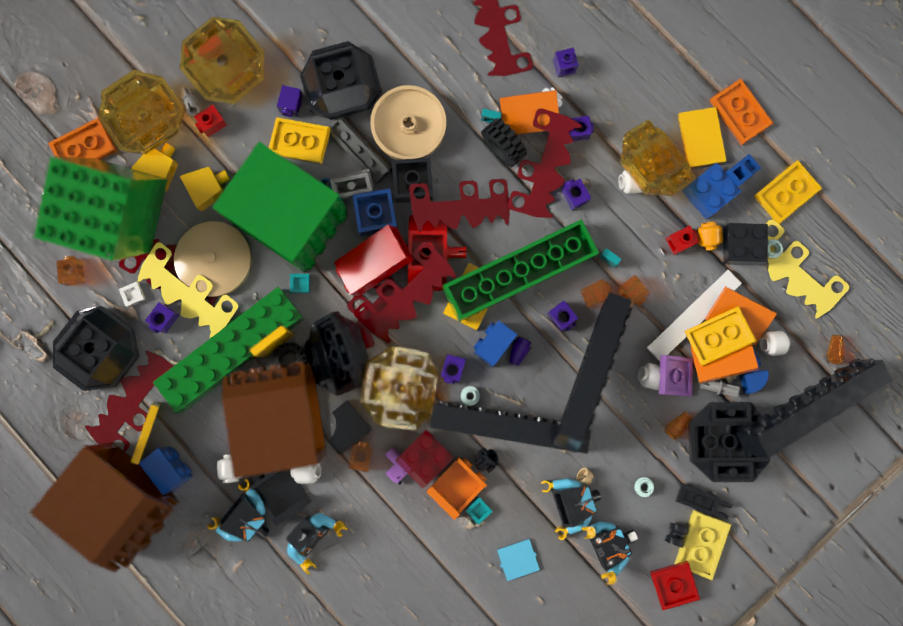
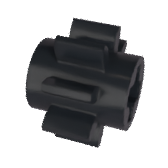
[474,447,499,473]

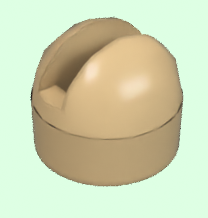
[577,468,594,485]

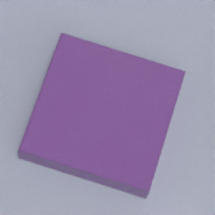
[659,355,693,397]

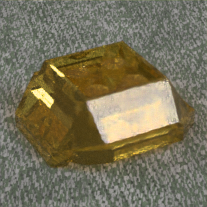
[179,16,265,104]
[99,70,186,154]
[619,119,696,196]
[360,346,438,431]

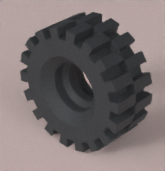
[481,118,527,168]

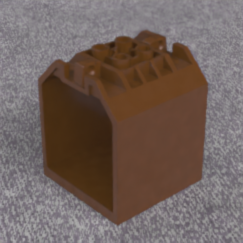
[222,362,327,478]
[30,442,179,573]

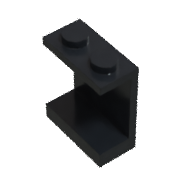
[250,469,312,526]

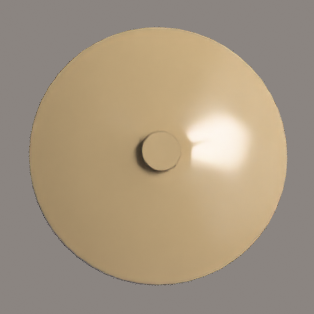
[370,85,446,160]
[174,221,252,297]

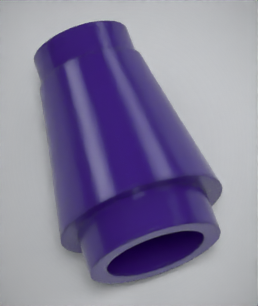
[509,336,532,366]

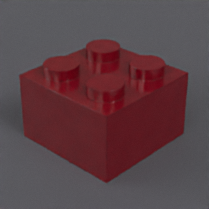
[395,429,454,489]

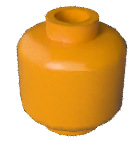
[697,221,723,250]

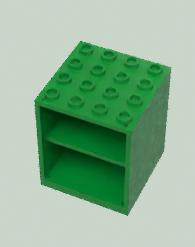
[212,142,348,273]
[33,157,168,261]

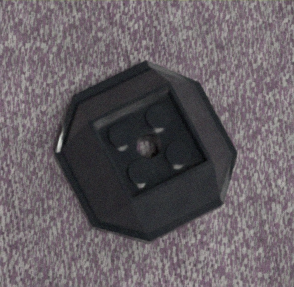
[300,41,382,120]
[53,306,140,391]
[304,311,371,396]
[688,402,770,482]

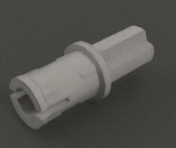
[180,87,200,116]
[699,380,740,398]

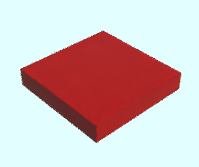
[650,561,701,611]

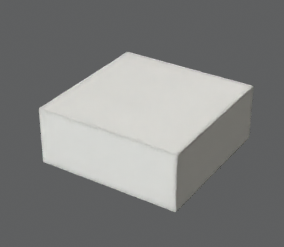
[119,282,146,307]

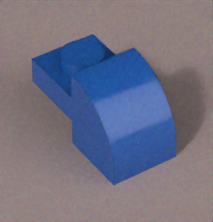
[725,154,761,187]
[739,352,769,394]

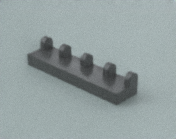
[328,117,392,183]

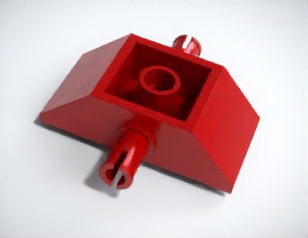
[407,215,466,291]

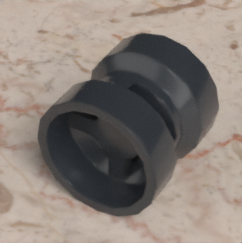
[664,522,690,548]

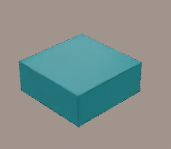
[481,108,501,123]
[599,248,621,268]
[290,274,310,293]
[465,496,493,525]

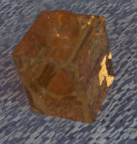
[56,256,85,286]
[617,275,650,306]
[580,279,612,308]
[348,441,373,472]

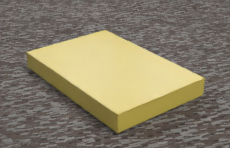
[674,510,732,580]

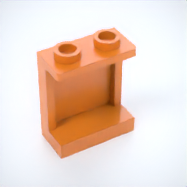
[426,457,487,520]

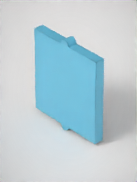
[497,539,540,581]

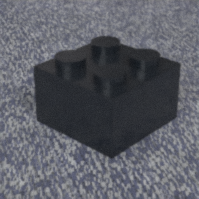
[392,158,433,203]
[723,223,768,266]

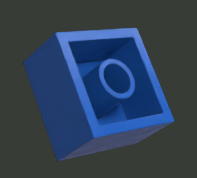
[682,162,742,219]
[352,189,398,237]
[473,320,517,367]
[139,446,193,495]

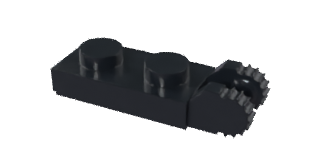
[675,483,733,520]

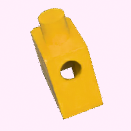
[131,143,178,192]
[180,167,231,212]

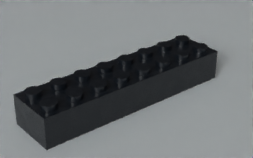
[552,292,632,453]
[736,358,893,458]
[430,401,591,454]

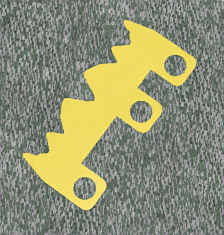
[766,220,849,319]
[138,242,238,338]

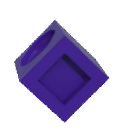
[553,47,579,77]
[277,85,303,117]
[569,116,594,141]
[561,178,591,211]
[547,300,578,331]
[145,302,179,333]
[441,354,466,385]

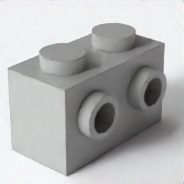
[330,168,374,199]

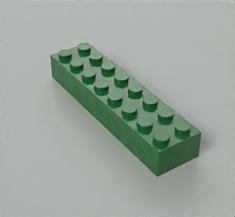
[442,219,599,322]
[153,287,305,413]

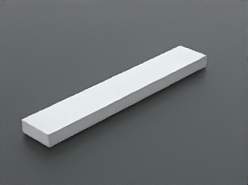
[646,270,742,362]

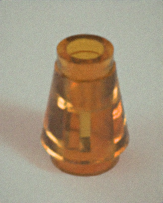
[825,335,846,364]
[664,412,692,440]

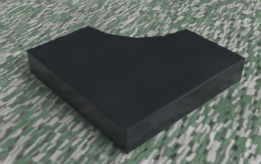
[329,400,372,454]

